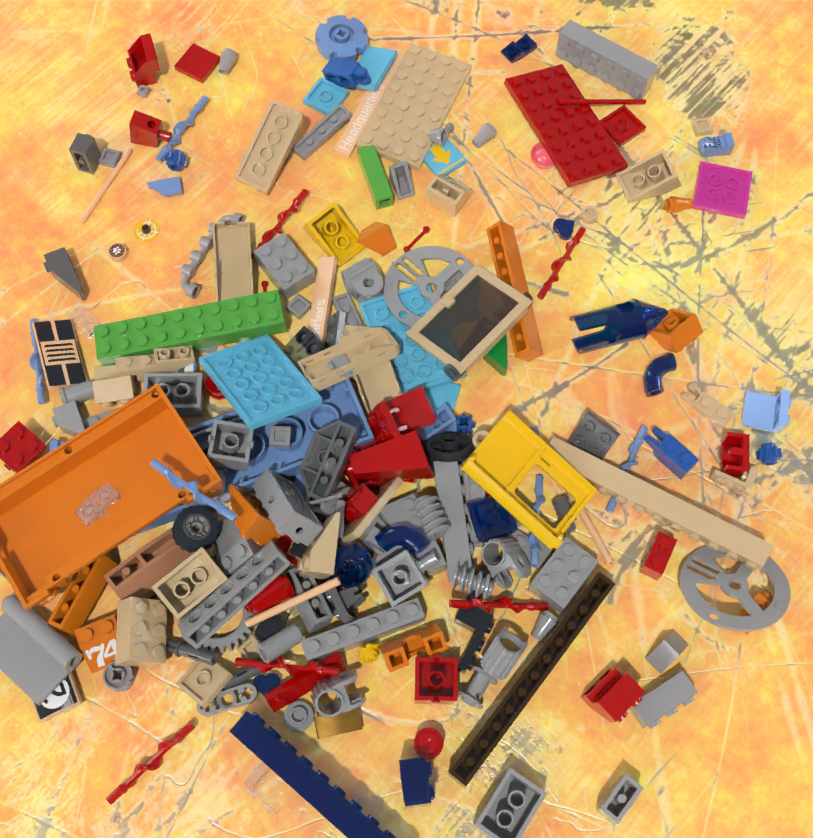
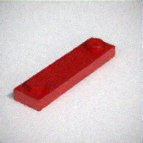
[264,651,347,713]

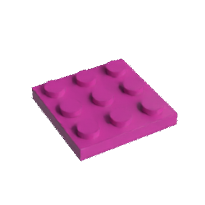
[692,161,753,219]

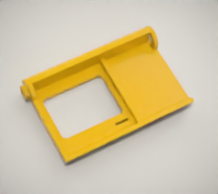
[460,410,597,550]

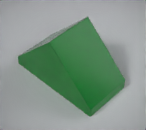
[483,334,507,376]

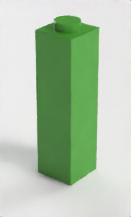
[357,145,393,210]

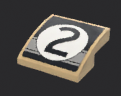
[31,672,83,723]

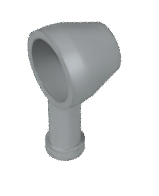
[429,122,454,146]

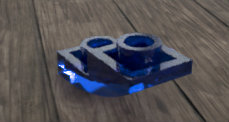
[501,34,537,63]

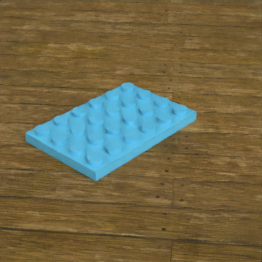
[359,285,466,394]
[199,334,322,431]

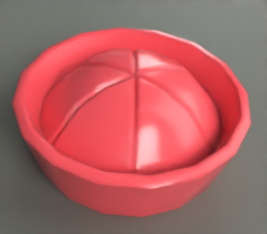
[530,142,555,170]

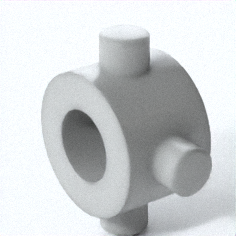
[136,85,151,98]

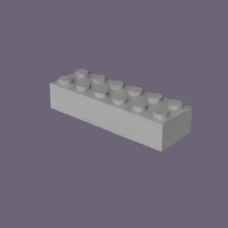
[555,19,658,99]

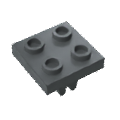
[567,411,621,460]
[325,585,366,624]

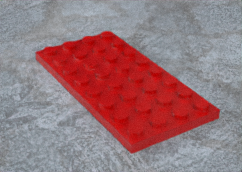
[504,64,629,187]

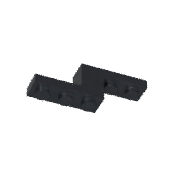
[454,565,495,674]

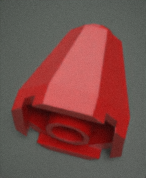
[244,575,296,615]

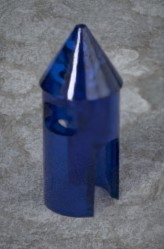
[569,299,668,354]

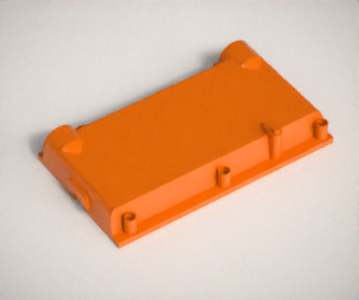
[0,383,223,611]

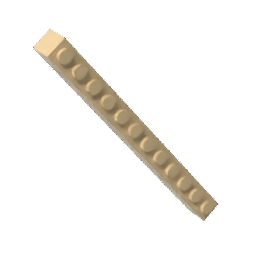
[549,436,774,570]

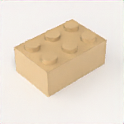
[115,597,167,668]

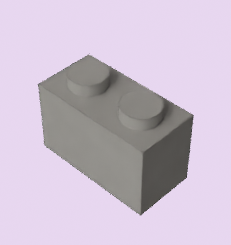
[596,773,644,825]

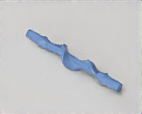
[155,95,209,163]
[29,318,46,405]
[606,426,648,514]
[150,459,238,522]
[528,475,545,567]

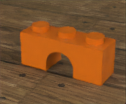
[379,623,448,673]

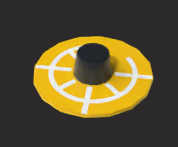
[133,219,160,242]

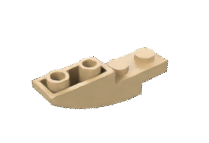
[115,345,195,380]

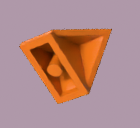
[357,221,397,257]

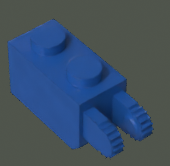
[322,56,371,89]
[644,427,699,480]

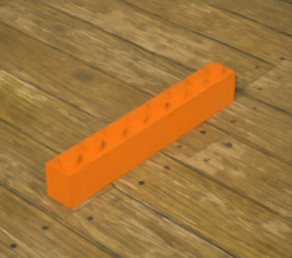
[486,220,543,362]

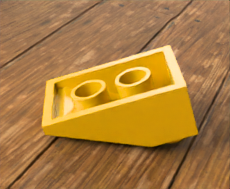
[303,202,365,267]

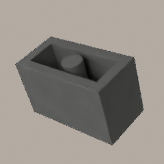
[69,133,101,175]

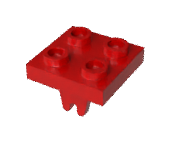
[366,401,408,445]

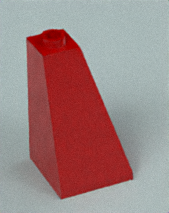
[347,430,434,479]

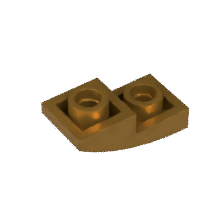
[314,708,363,739]

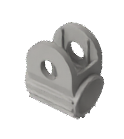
[340,258,383,304]
[480,536,531,590]
[480,627,529,680]
[311,670,366,718]

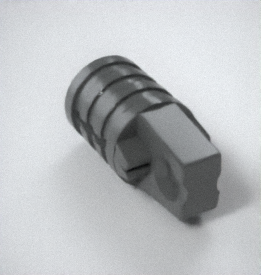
[552,496,577,534]

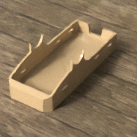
[234,100,303,196]
[212,222,253,302]
[297,327,400,392]
[355,360,403,414]

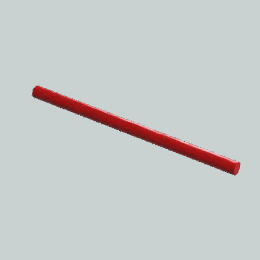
[559,99,646,105]

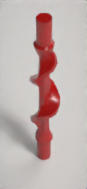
[251,189,308,260]
[537,227,586,300]
[449,596,549,614]
[235,656,340,676]
[106,722,196,805]

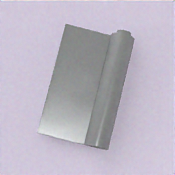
[0,594,83,706]

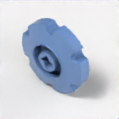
[315,15,368,61]

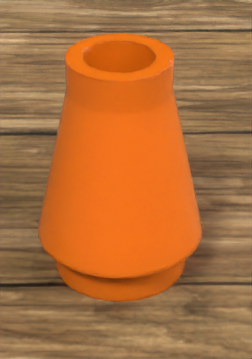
[665,196,693,214]

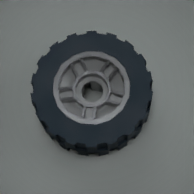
[172,506,219,553]

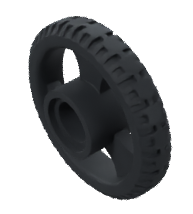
[424,432,475,462]

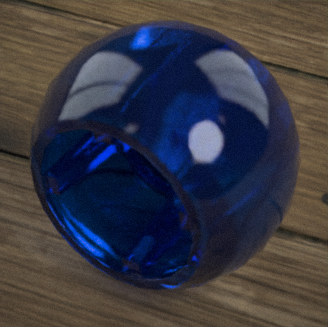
[331,543,373,588]

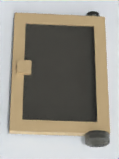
[405,264,533,382]

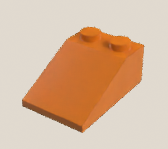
[229,484,281,547]

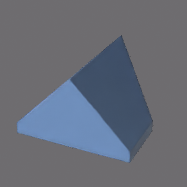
[418,404,457,442]

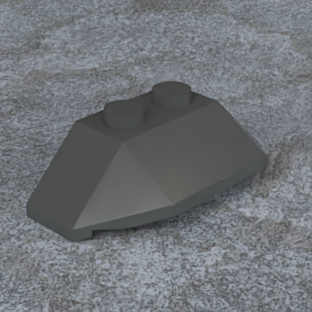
[299,420,358,503]

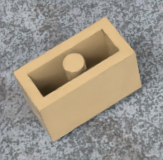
[92,375,137,408]

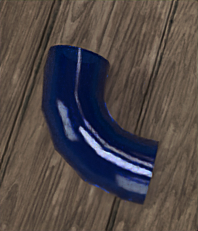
[643,353,677,397]
[375,525,431,556]

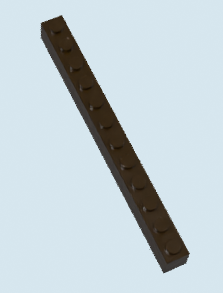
[447,572,615,789]

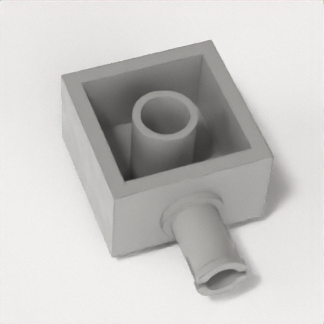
[372,549,440,607]

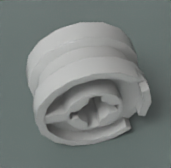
[103,661,136,693]

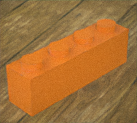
[47,555,117,637]

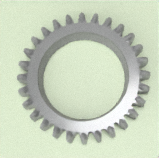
[180,607,256,654]

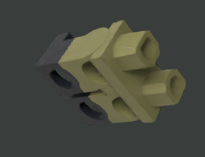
[281,326,329,372]

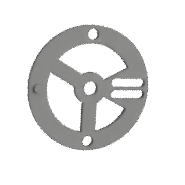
[383,246,480,332]
[680,546,791,632]

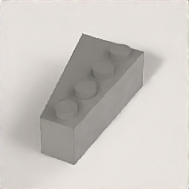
[378,493,447,578]

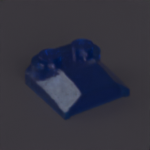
[466,497,518,543]

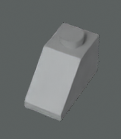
[52,401,86,437]

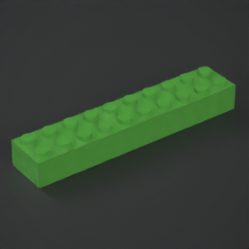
[93,289,287,366]

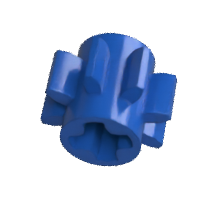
[165,149,188,171]
[455,413,476,435]
[756,443,782,466]

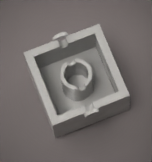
[207,419,254,471]

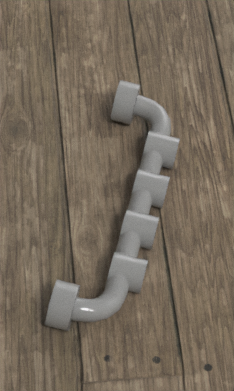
[180,212,245,299]

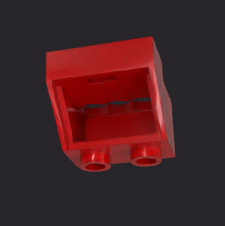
[126,33,161,88]
[581,667,645,722]

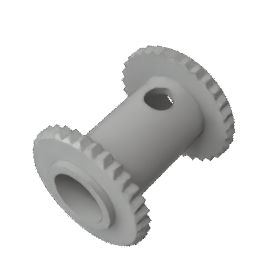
[458,666,498,710]

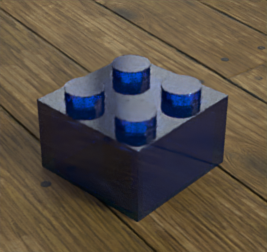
[399,757,435,809]

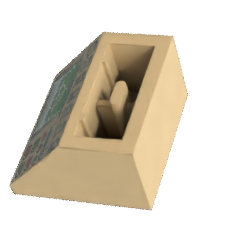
[425,173,474,217]

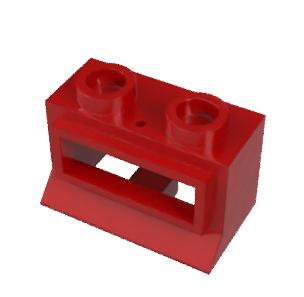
[721,432,750,478]
[343,483,379,523]

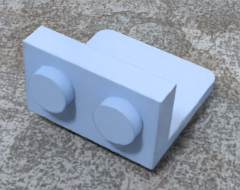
[742,389,792,434]

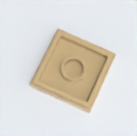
[176,661,233,709]

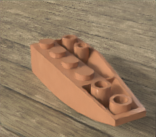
[103,508,219,600]

